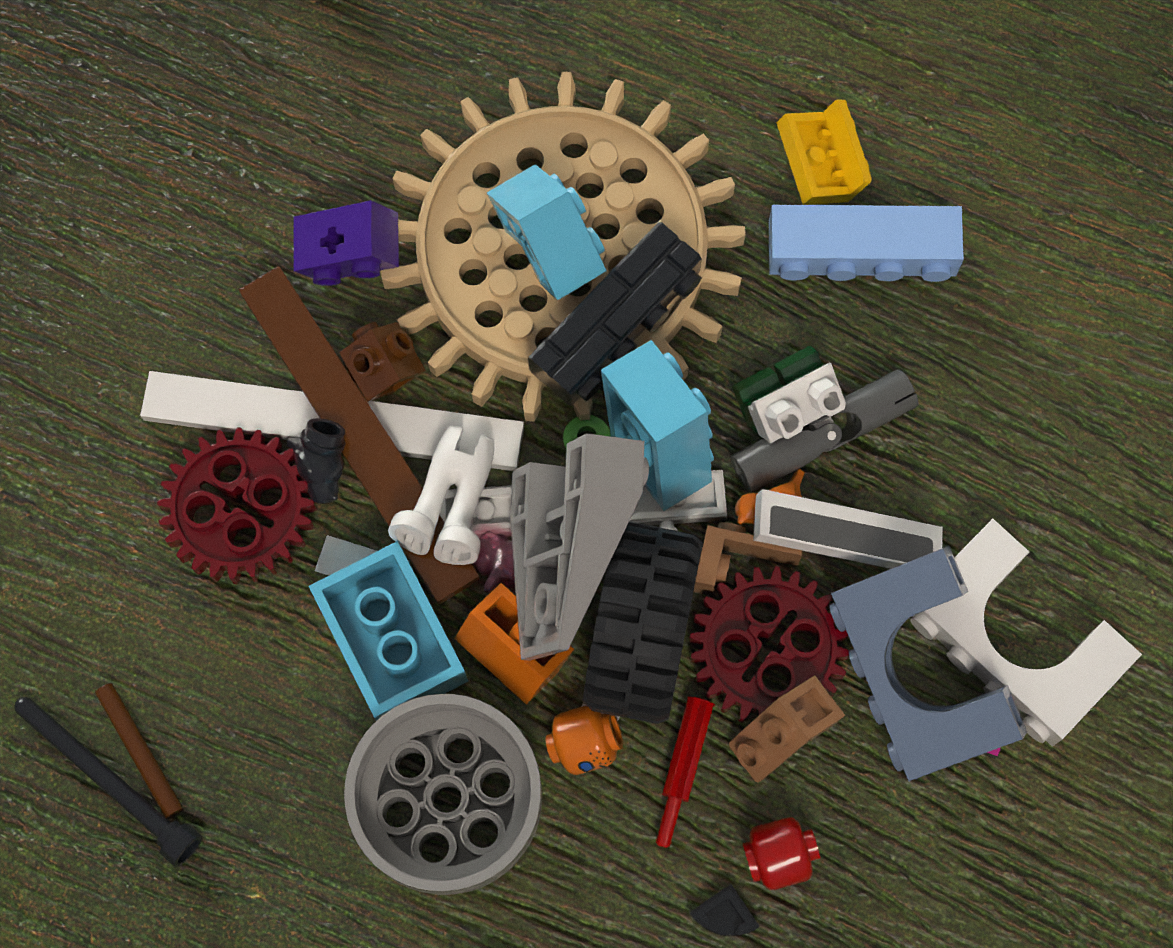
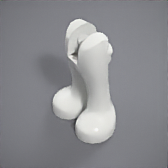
[388,426,495,565]

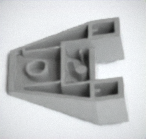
[510,433,649,661]

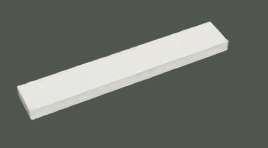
[440,470,727,538]

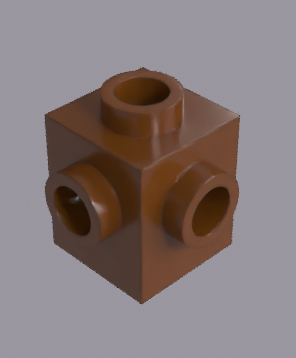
[339,321,426,402]

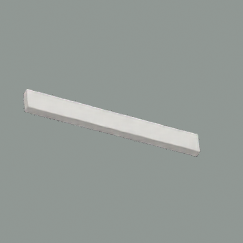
[140,371,524,471]

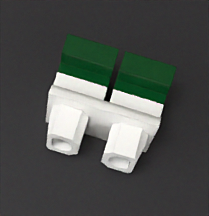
[732,345,846,444]

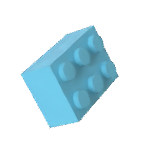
[601,340,714,511]
[309,541,468,721]

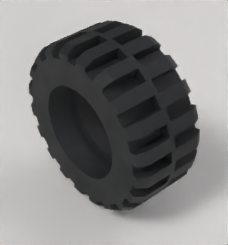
[583,522,703,724]

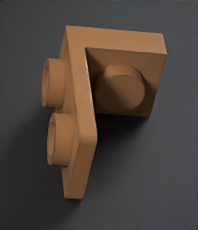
[693,522,803,596]
[729,675,845,783]

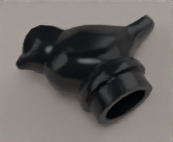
[287,418,346,504]

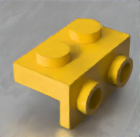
[776,100,872,205]

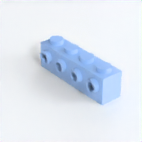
[769,205,964,282]

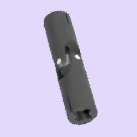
[730,369,919,493]

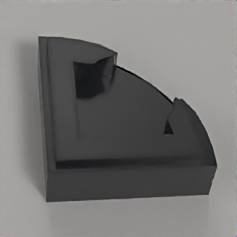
[689,884,760,936]

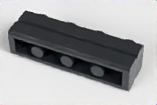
[528,222,702,406]

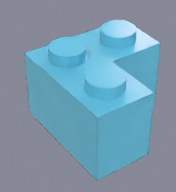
[487,164,607,300]

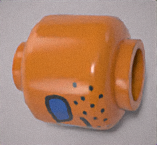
[545,705,623,775]

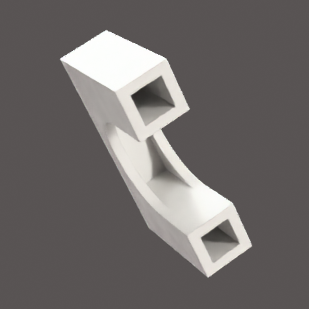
[910,518,1142,747]

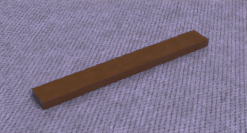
[239,266,480,605]

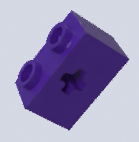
[294,200,399,286]

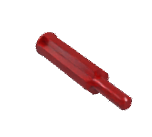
[656,697,715,848]

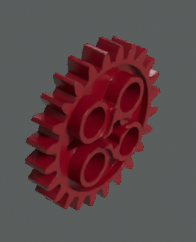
[157,427,317,584]
[689,566,849,723]

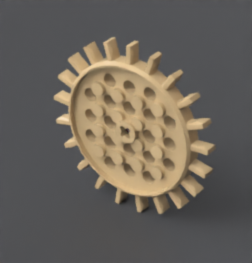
[380,72,745,422]

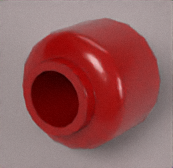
[742,817,821,890]

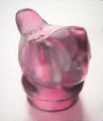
[471,531,515,594]

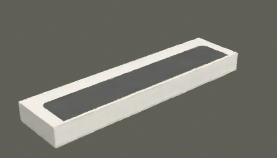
[753,489,943,569]

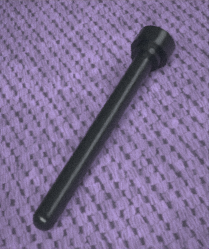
[14,697,203,867]

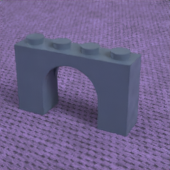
[830,546,1027,781]

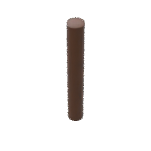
[95,683,184,819]

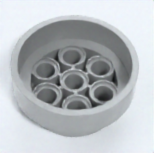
[344,694,542,895]

